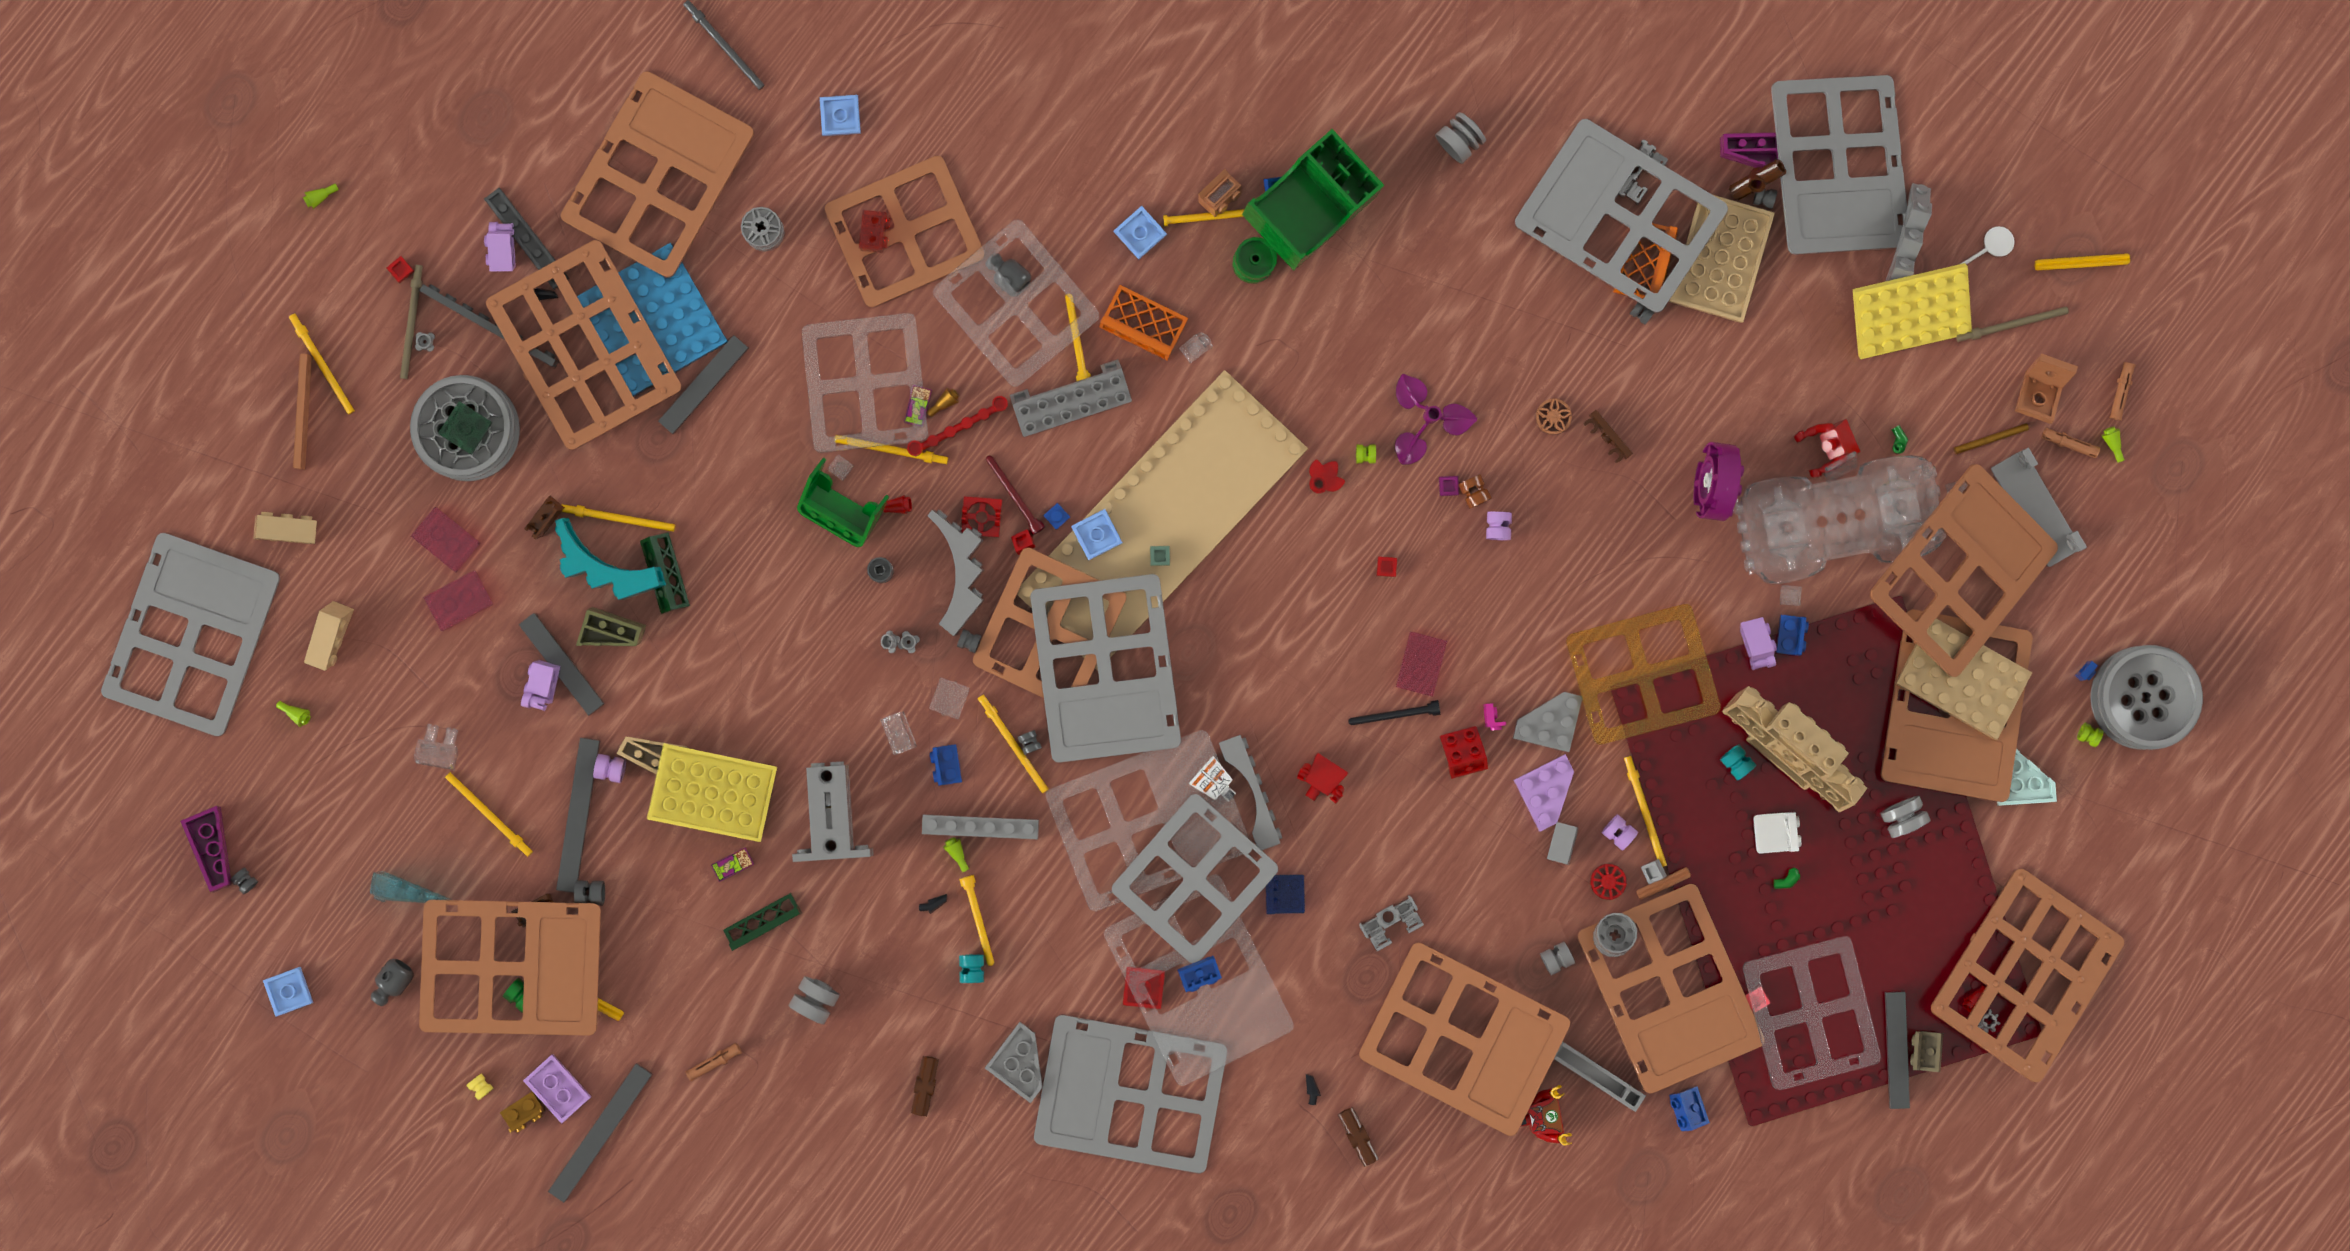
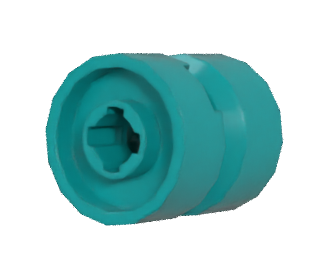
[1720,744,1756,781]
[959,954,984,983]

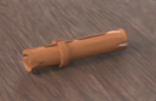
[2109,362,2136,421]
[2041,427,2100,459]
[685,1043,742,1082]

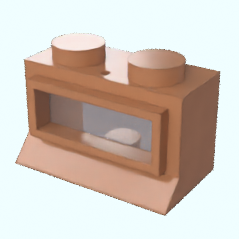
[1198,169,1242,217]

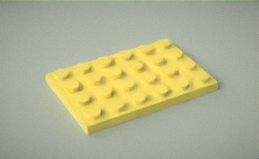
[1853,263,1972,359]
[647,743,777,842]

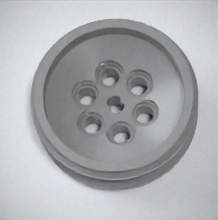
[410,375,520,481]
[2090,645,2203,750]

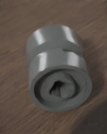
[867,557,894,583]
[574,880,605,906]

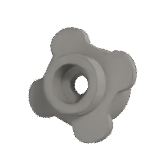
[415,332,435,352]
[881,630,900,653]
[898,631,920,653]

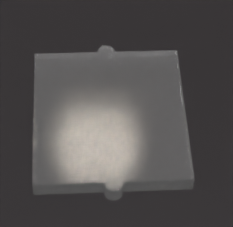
[929,677,970,720]

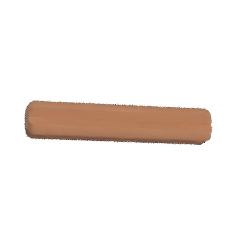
[1636,868,1691,900]

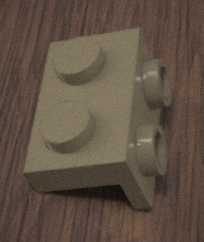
[1910,1031,1943,1072]

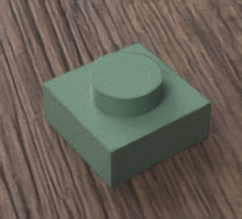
[1150,546,1170,566]

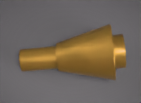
[927,388,960,417]

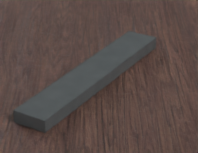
[484,188,569,290]
[658,335,749,434]
[519,613,605,716]
[1885,992,1910,1109]

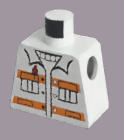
[1189,756,1236,802]

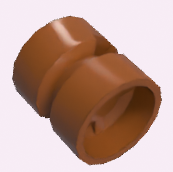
[1458,474,1492,509]

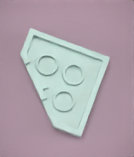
[1997,749,2057,806]

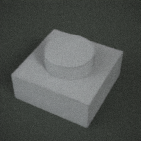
[1641,859,1667,884]

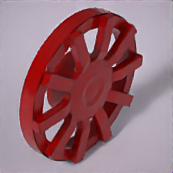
[1590,864,1627,900]

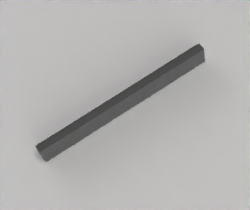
[556,738,600,893]
[548,1063,653,1203]

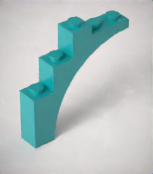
[555,518,666,600]

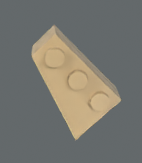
[253,512,317,544]
[304,601,354,671]
[617,737,688,774]

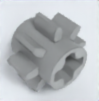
[1978,1009,2000,1033]

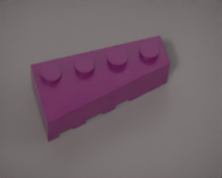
[180,806,232,893]

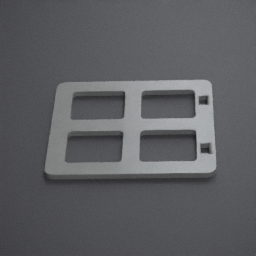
[1112,794,1278,963]

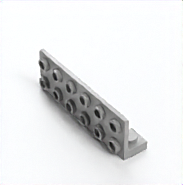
[1010,359,1132,437]
[1991,447,2087,567]

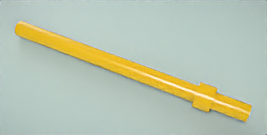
[289,313,355,415]
[835,435,948,465]
[562,504,675,532]
[977,694,1048,793]
[1624,756,1667,867]
[445,772,533,857]

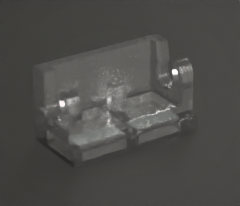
[880,712,917,755]

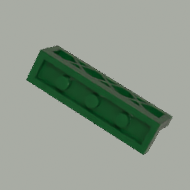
[640,533,690,614]
[723,893,802,951]

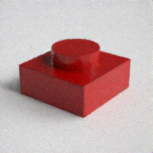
[386,256,414,283]
[1011,529,1036,555]
[1376,556,1397,577]

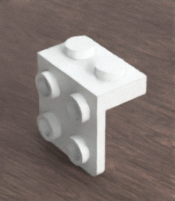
[1753,812,1802,853]

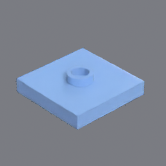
[820,95,861,136]
[1113,206,1167,260]
[1071,509,1123,561]
[263,967,314,1017]

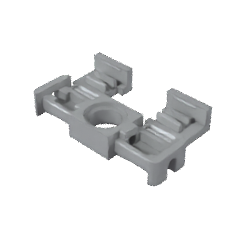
[1618,140,1668,205]
[1359,895,1424,951]

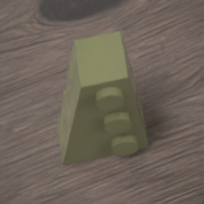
[576,607,647,646]

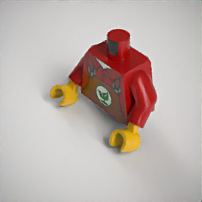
[1520,1085,1572,1146]

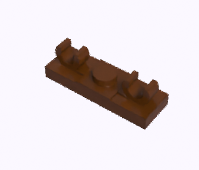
[1584,410,1633,463]

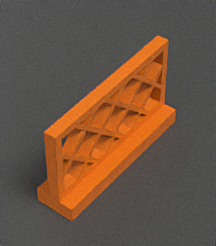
[1613,223,1678,299]
[1099,285,1188,361]

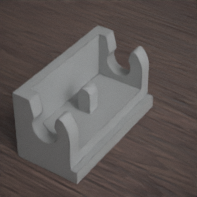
[1547,822,1579,865]

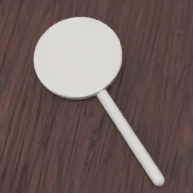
[1961,226,2014,264]

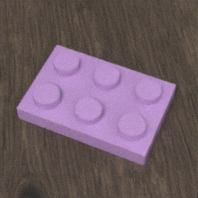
[523,1054,591,1124]

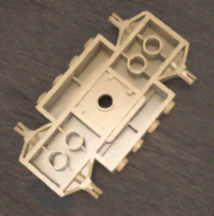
[1722,686,1867,812]

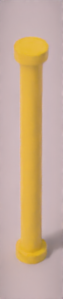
[1163,209,1245,227]

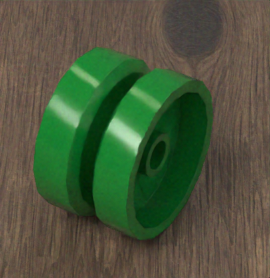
[1232,237,1277,284]

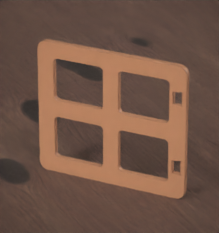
[825,156,985,308]
[973,548,1127,698]

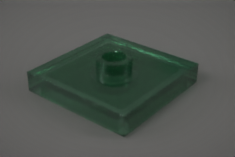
[438,401,493,455]

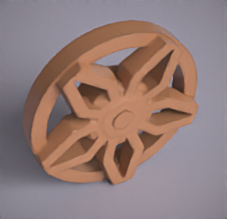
[1536,399,1572,435]

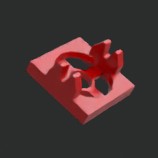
[961,496,1002,538]

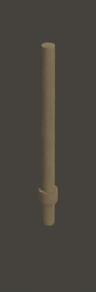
[400,265,423,379]
[1956,306,2069,342]

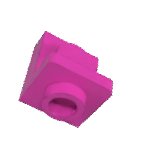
[1483,703,1506,731]

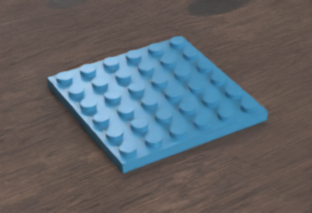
[577,243,728,397]

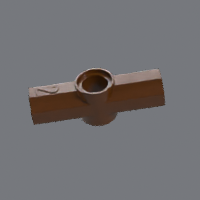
[1729,159,1786,200]
[911,1056,939,1117]
[1338,1107,1379,1167]

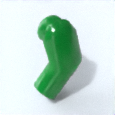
[1891,425,1908,454]
[1774,868,1800,889]

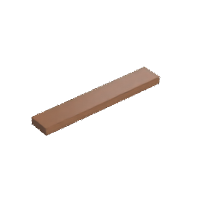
[293,354,312,470]

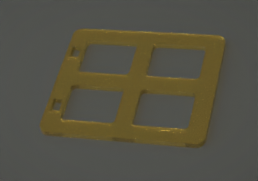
[1566,604,1721,745]

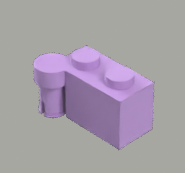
[484,222,516,271]
[1740,617,1777,670]
[521,660,560,711]

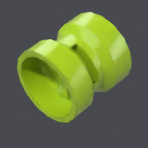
[1356,444,1376,464]
[2077,722,2104,747]

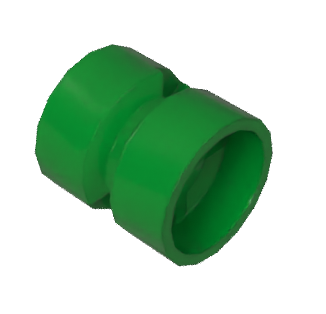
[502,978,524,1014]

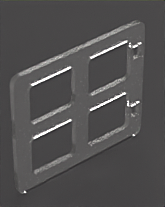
[933,219,1099,387]
[802,313,928,453]
[1743,936,1881,1090]

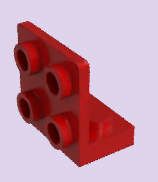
[1440,726,1488,779]

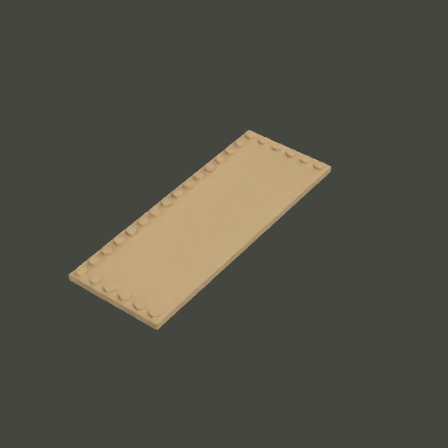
[1017,370,1308,671]

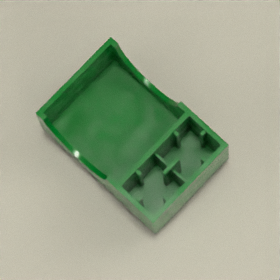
[1242,129,1384,271]

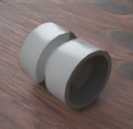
[1540,941,1575,976]

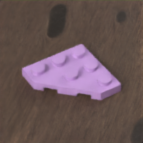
[1514,754,1574,832]

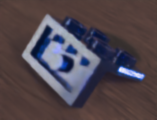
[1266,874,1305,914]

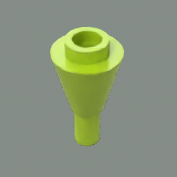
[303,184,339,209]
[2101,427,2125,462]
[276,701,311,727]
[943,837,969,872]

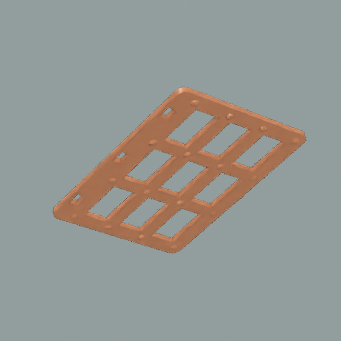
[486,240,681,450]
[1931,869,2124,1083]

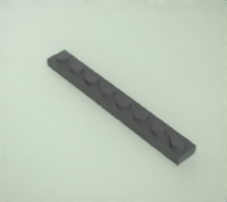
[419,284,559,368]

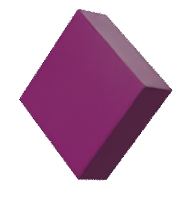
[1439,476,1459,496]

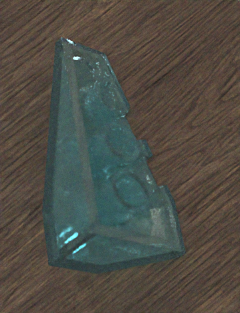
[370,871,452,903]

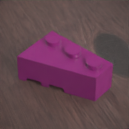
[1720,133,1778,168]

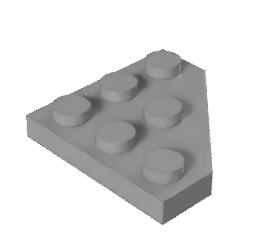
[1513,692,1583,752]
[985,1022,1042,1103]

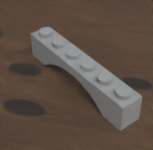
[1219,735,1282,850]
[922,814,1039,839]
[1554,1042,1646,1112]

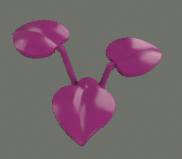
[1395,374,1477,465]

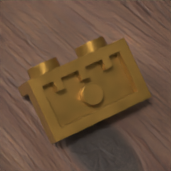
[500,1091,546,1133]

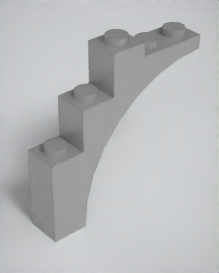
[1885,183,1932,281]
[927,509,984,636]

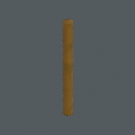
[1954,423,2029,455]

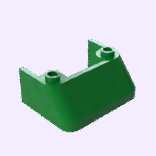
[797,458,889,547]

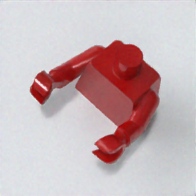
[1794,419,1861,478]
[1296,753,1348,804]

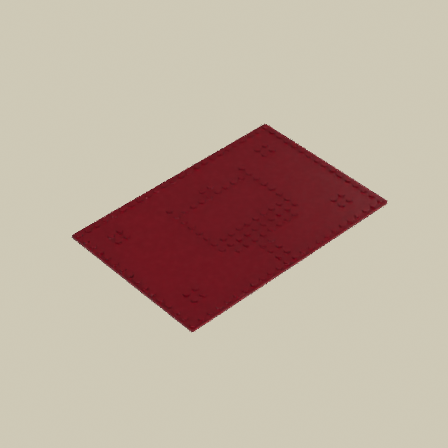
[1610,596,2041,1126]

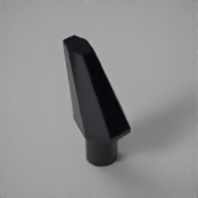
[534,288,559,301]
[919,894,947,914]
[1306,1074,1321,1105]

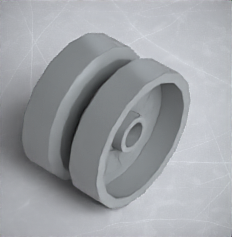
[1880,796,1931,838]

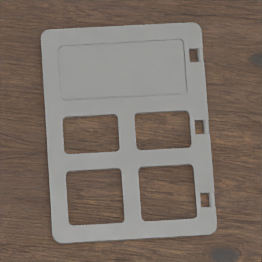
[1771,75,1907,255]
[1515,119,1728,313]
[101,533,280,736]
[1030,574,1181,762]
[1034,1015,1227,1173]

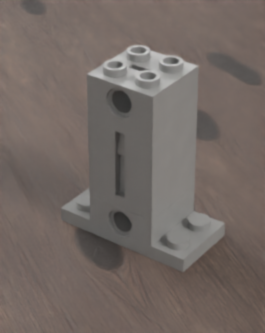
[792,761,874,862]

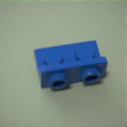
[1775,615,1809,656]
[930,744,962,786]
[1177,956,1222,992]
[1669,1086,1710,1131]

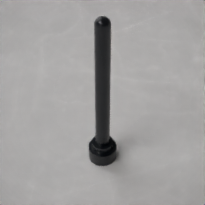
[1348,700,1441,725]

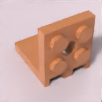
[2015,354,2078,424]

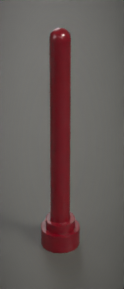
[986,455,1045,535]

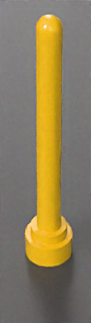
[1065,293,1091,381]
[959,875,994,966]

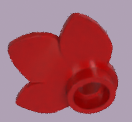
[1309,459,1345,494]

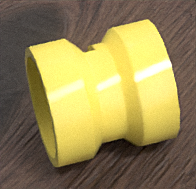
[466,1073,494,1101]

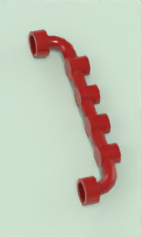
[907,396,1008,456]

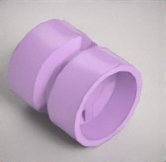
[1486,512,1512,540]
[593,754,626,783]
[1601,814,1638,851]

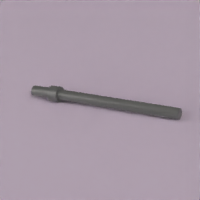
[683,0,765,90]

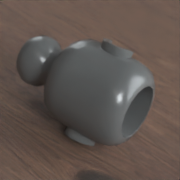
[985,253,1031,297]
[371,959,414,1006]

